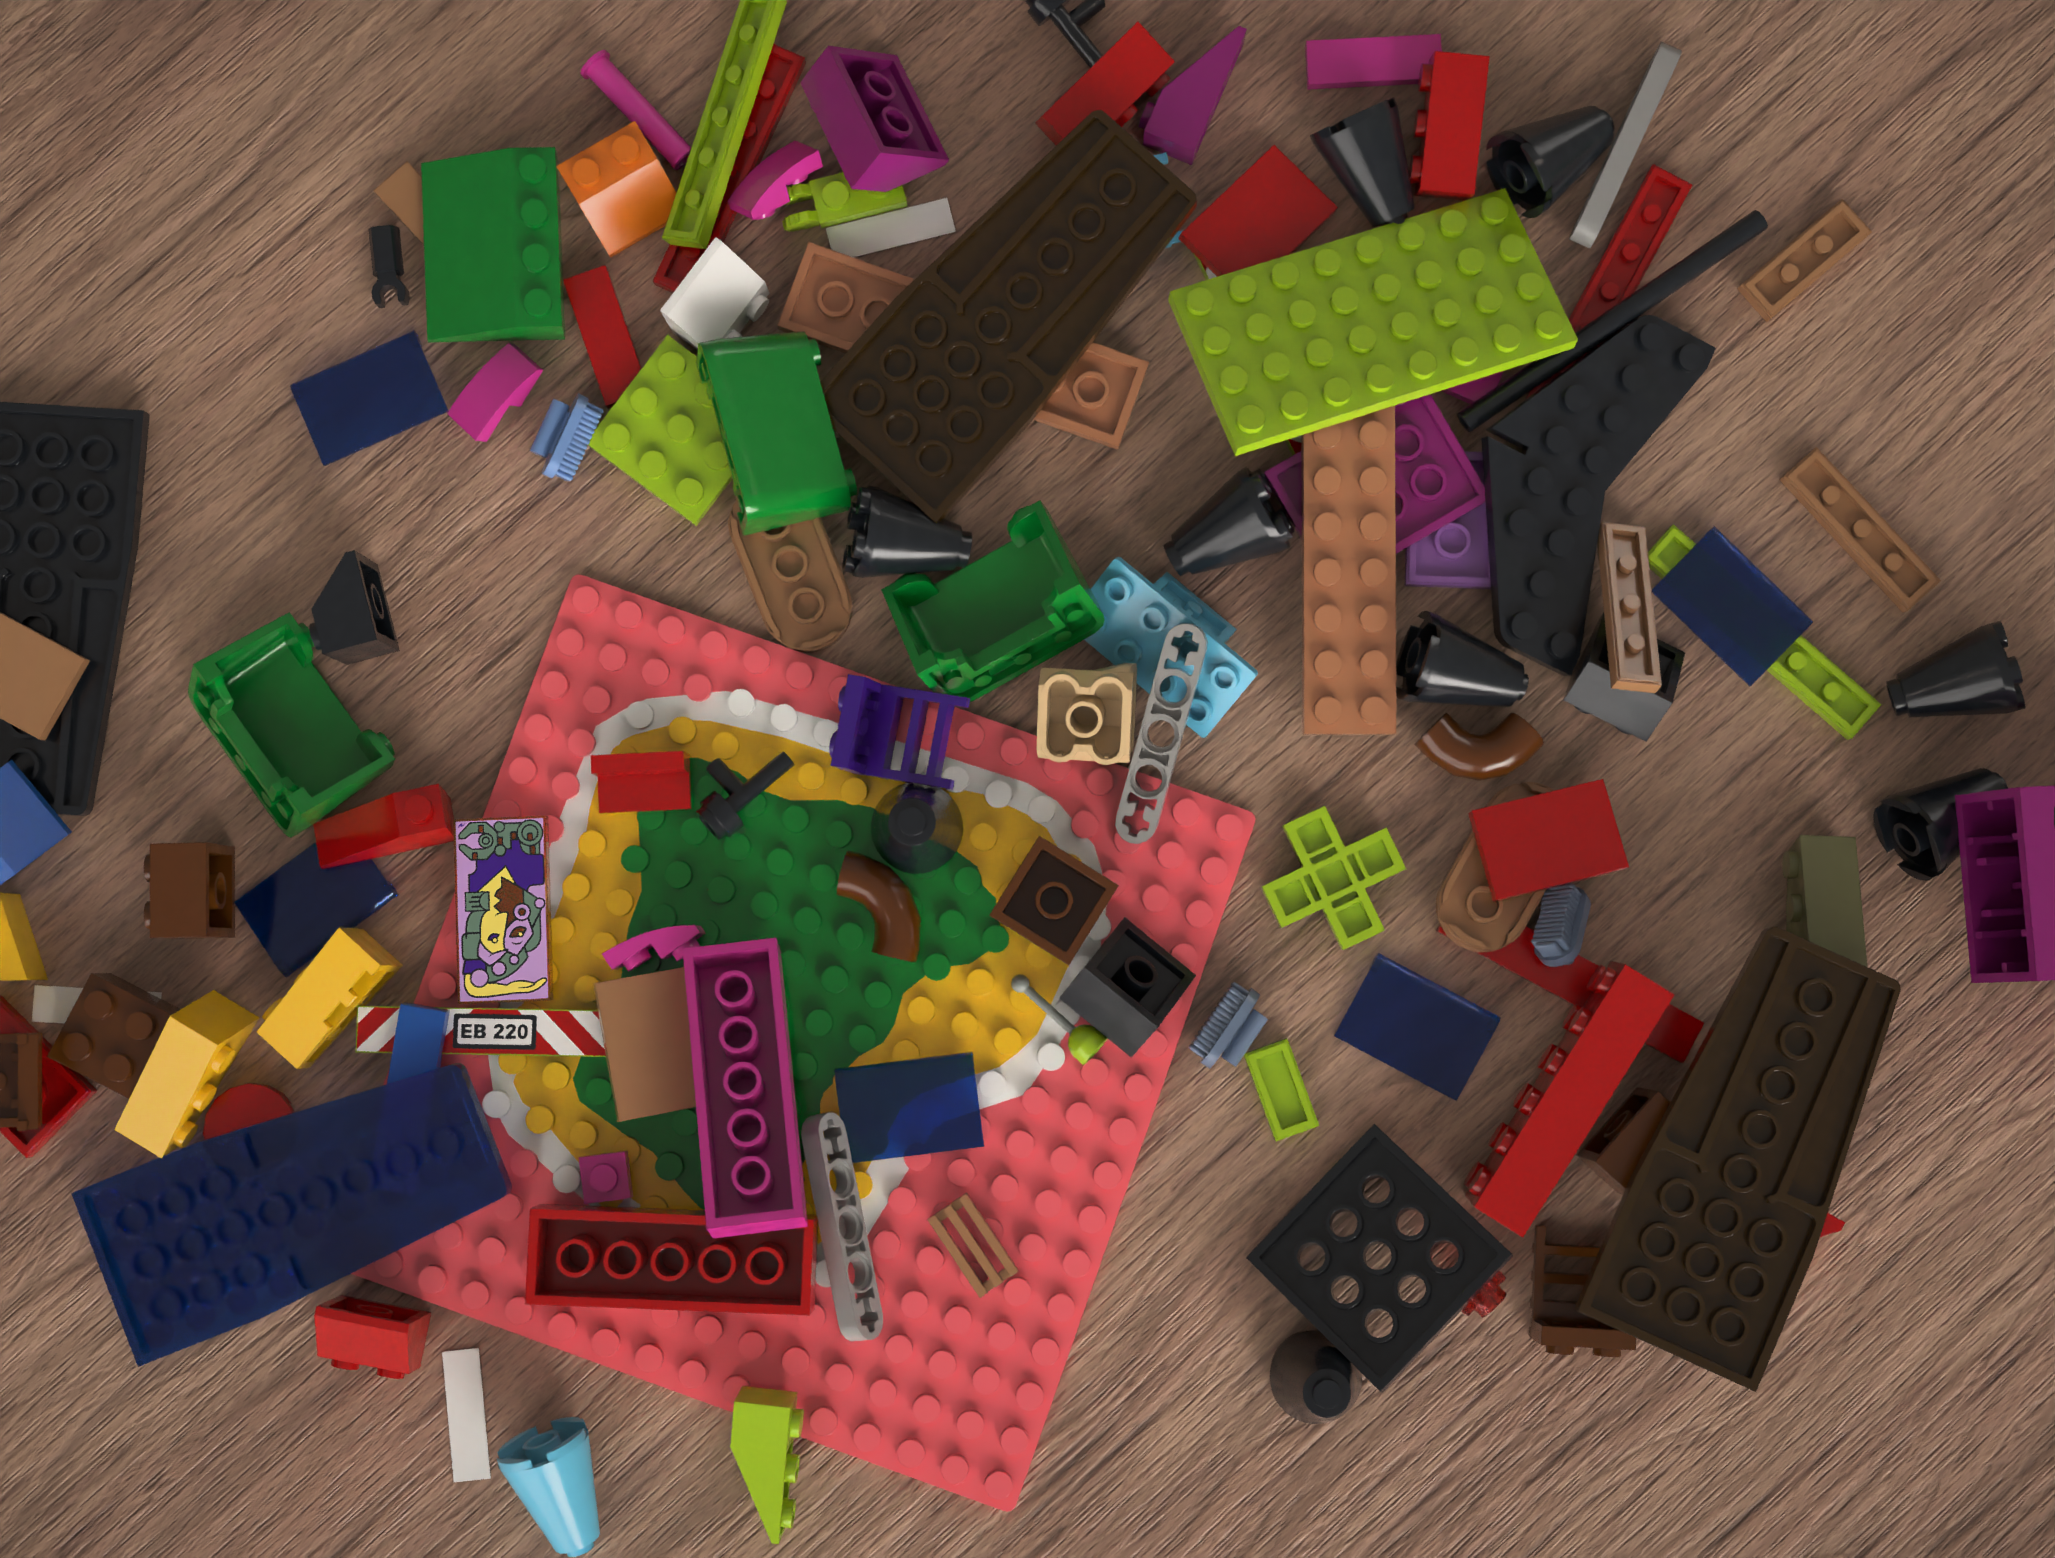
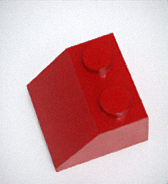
[314,1295,431,1379]

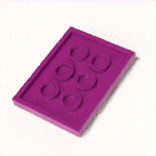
[1264,394,1485,554]

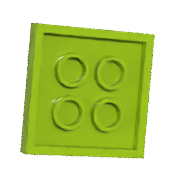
[587,335,733,526]

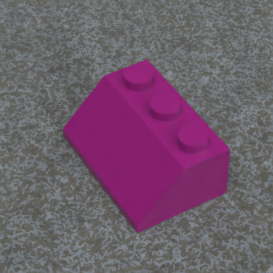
[800,45,949,192]

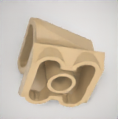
[1036,663,1137,765]

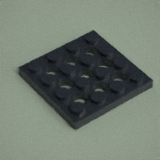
[1246,1124,1513,1393]

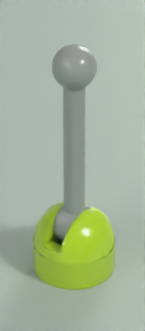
[1011,974,1108,1066]

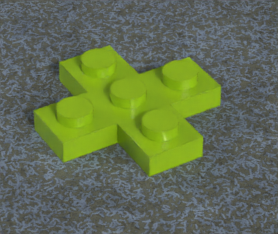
[1261,806,1406,950]

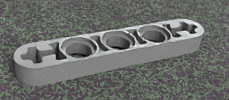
[1569,41,1682,249]
[1115,623,1208,844]
[801,1112,883,1342]

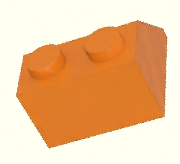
[556,121,676,258]

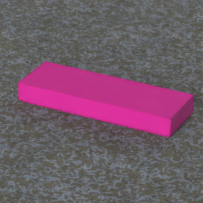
[1305,34,1442,90]

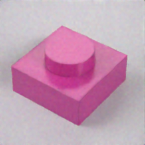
[579,1150,633,1204]

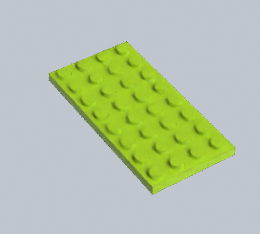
[1168,188,1578,456]

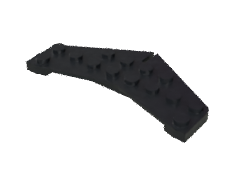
[1481,315,1716,676]

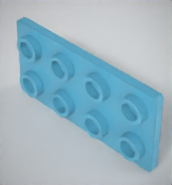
[1084,557,1258,738]

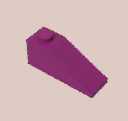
[1138,26,1247,165]

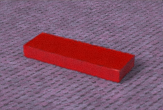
[563,265,642,409]

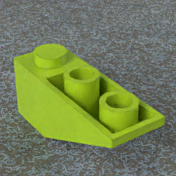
[730,1386,804,1544]

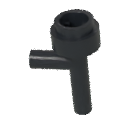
[1025,0,1105,68]
[696,751,794,840]

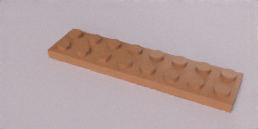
[777,242,1149,450]
[1301,406,1396,735]

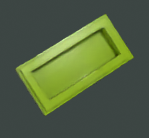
[1244,1038,1319,1141]

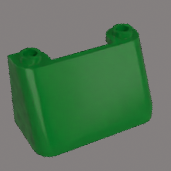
[696,331,857,536]
[881,500,1105,707]
[188,612,395,838]

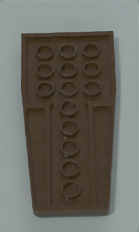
[820,110,1197,523]
[1574,927,1901,1392]

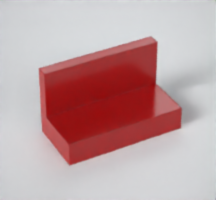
[591,751,692,814]

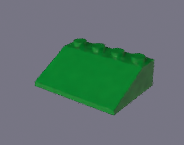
[421,147,565,343]

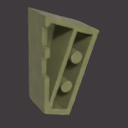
[1782,835,1868,967]

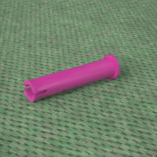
[580,50,691,170]

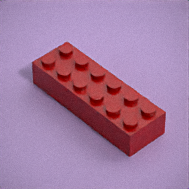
[1464,961,1674,1238]
[525,1204,818,1316]

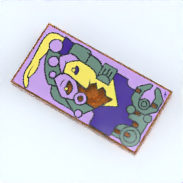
[453,816,553,1004]

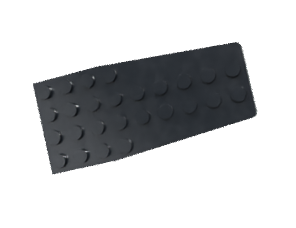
[0,402,150,816]

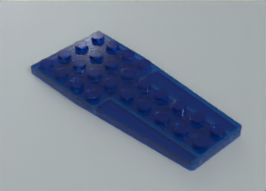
[71,1063,512,1367]

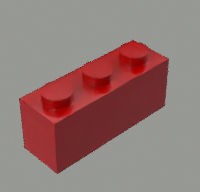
[1035,21,1175,145]
[1409,51,1490,201]

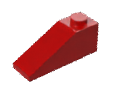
[313,783,456,869]

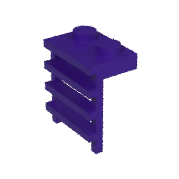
[829,674,970,790]

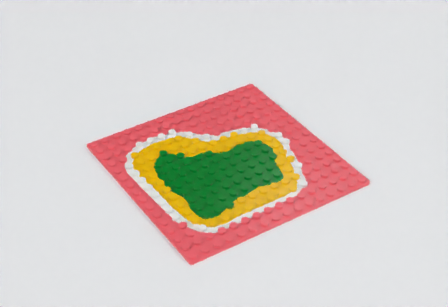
[320,574,1256,1512]

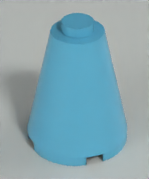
[496,1417,600,1557]

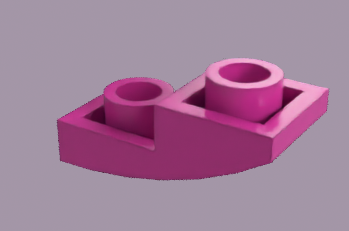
[728,140,823,220]
[447,343,543,442]
[602,925,706,972]

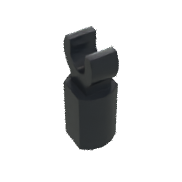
[368,225,410,308]

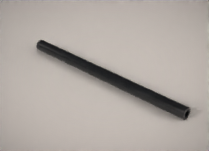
[1457,210,1768,432]

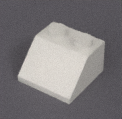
[660,237,769,351]

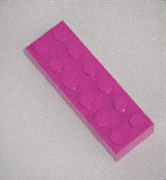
[683,938,808,1238]

